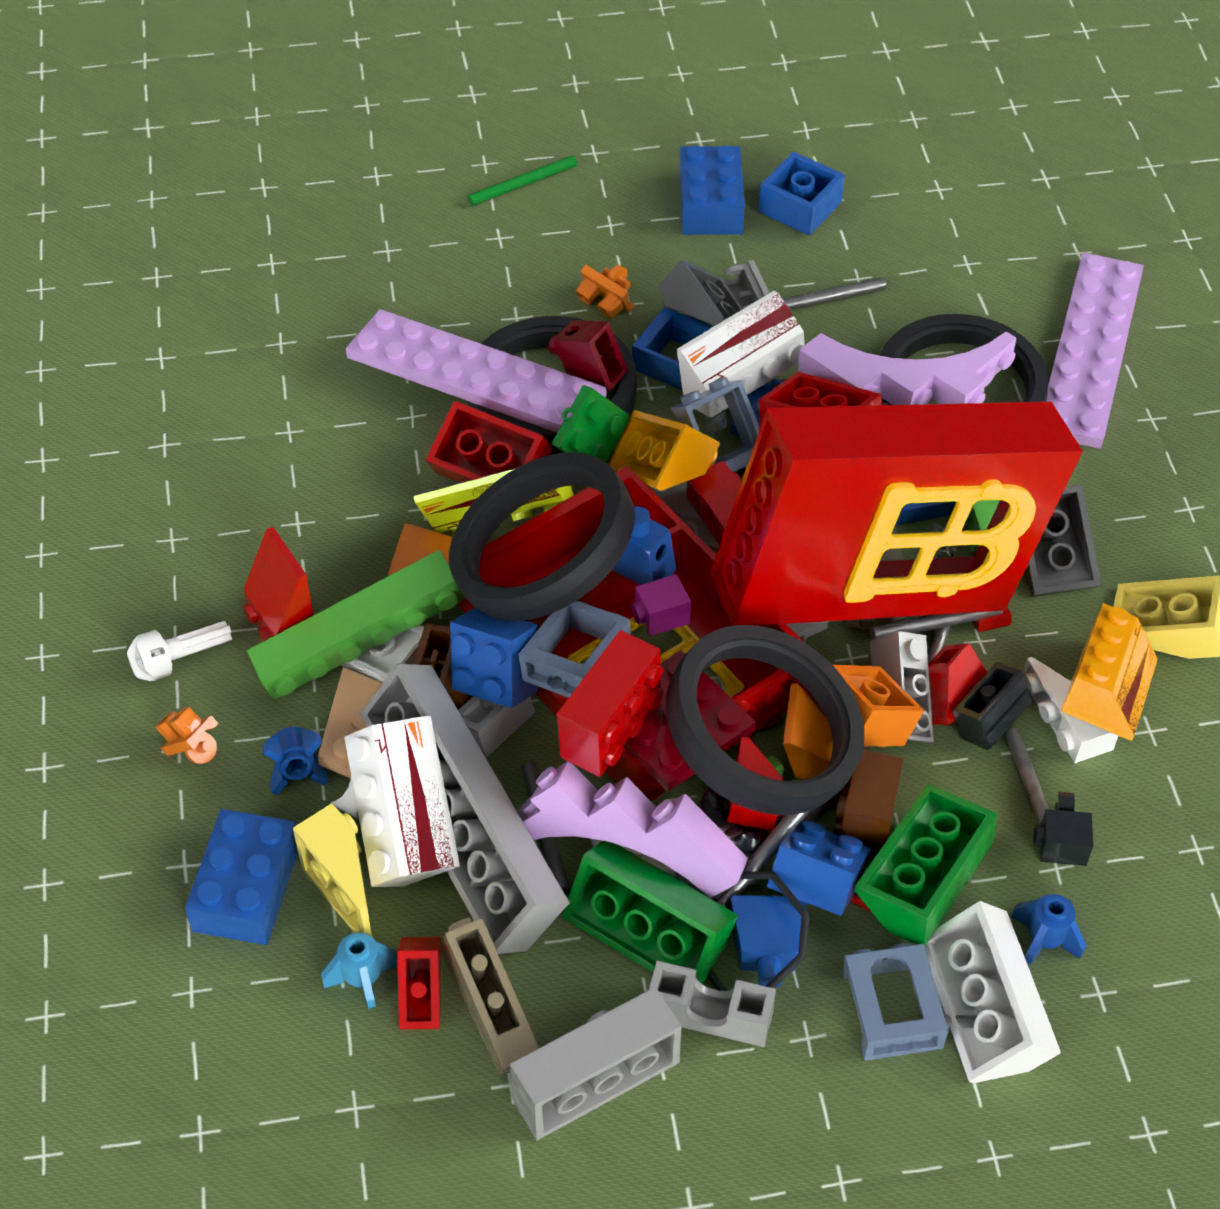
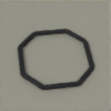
[708,871,810,991]

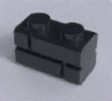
[952,662,1033,750]

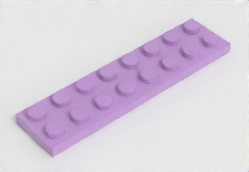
[1046,252,1144,449]
[346,309,606,433]

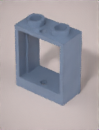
[671,377,760,472]
[518,601,631,697]

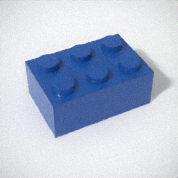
[679,146,745,235]
[185,809,298,945]

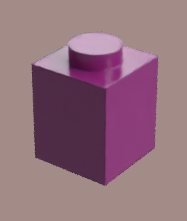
[631,574,691,637]

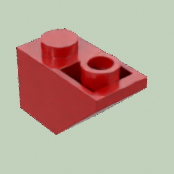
[928,643,987,726]

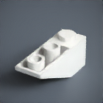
[1023,657,1118,763]

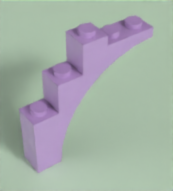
[797,332,1016,405]
[517,761,748,898]

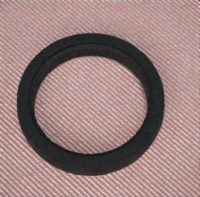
[880,314,1048,405]
[467,316,637,455]
[449,452,635,621]
[666,625,865,815]

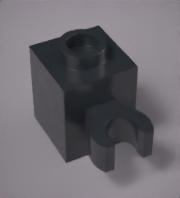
[1033,792,1094,866]

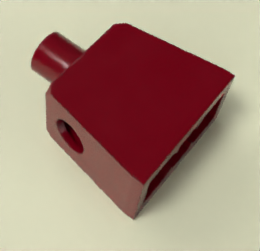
[549,320,628,391]

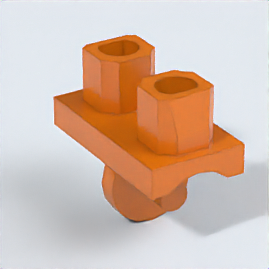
[575,265,635,320]
[155,707,219,765]

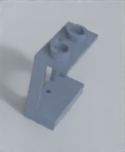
[842,943,948,1061]

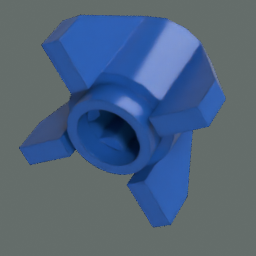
[262,726,329,796]
[1011,894,1086,965]

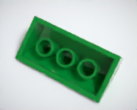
[855,784,997,947]
[562,840,739,984]

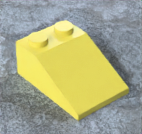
[1113,575,1220,659]
[293,803,372,936]

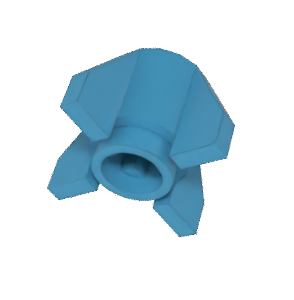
[321,931,398,1009]

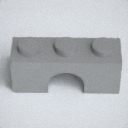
[649,961,776,1047]

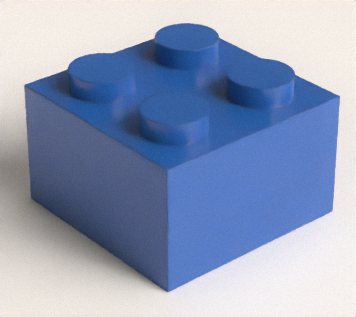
[759,151,845,236]
[450,608,538,708]
[767,821,871,916]

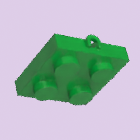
[552,385,631,463]

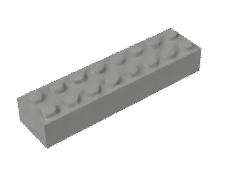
[360,664,570,954]

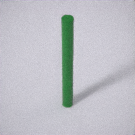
[467,155,577,206]

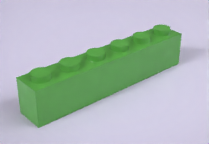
[247,549,466,700]

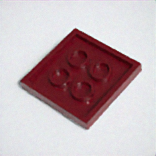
[623,650,756,792]

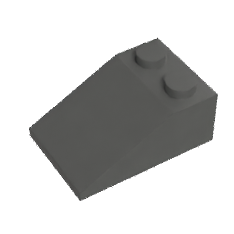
[657,260,743,326]
[1024,484,1102,596]

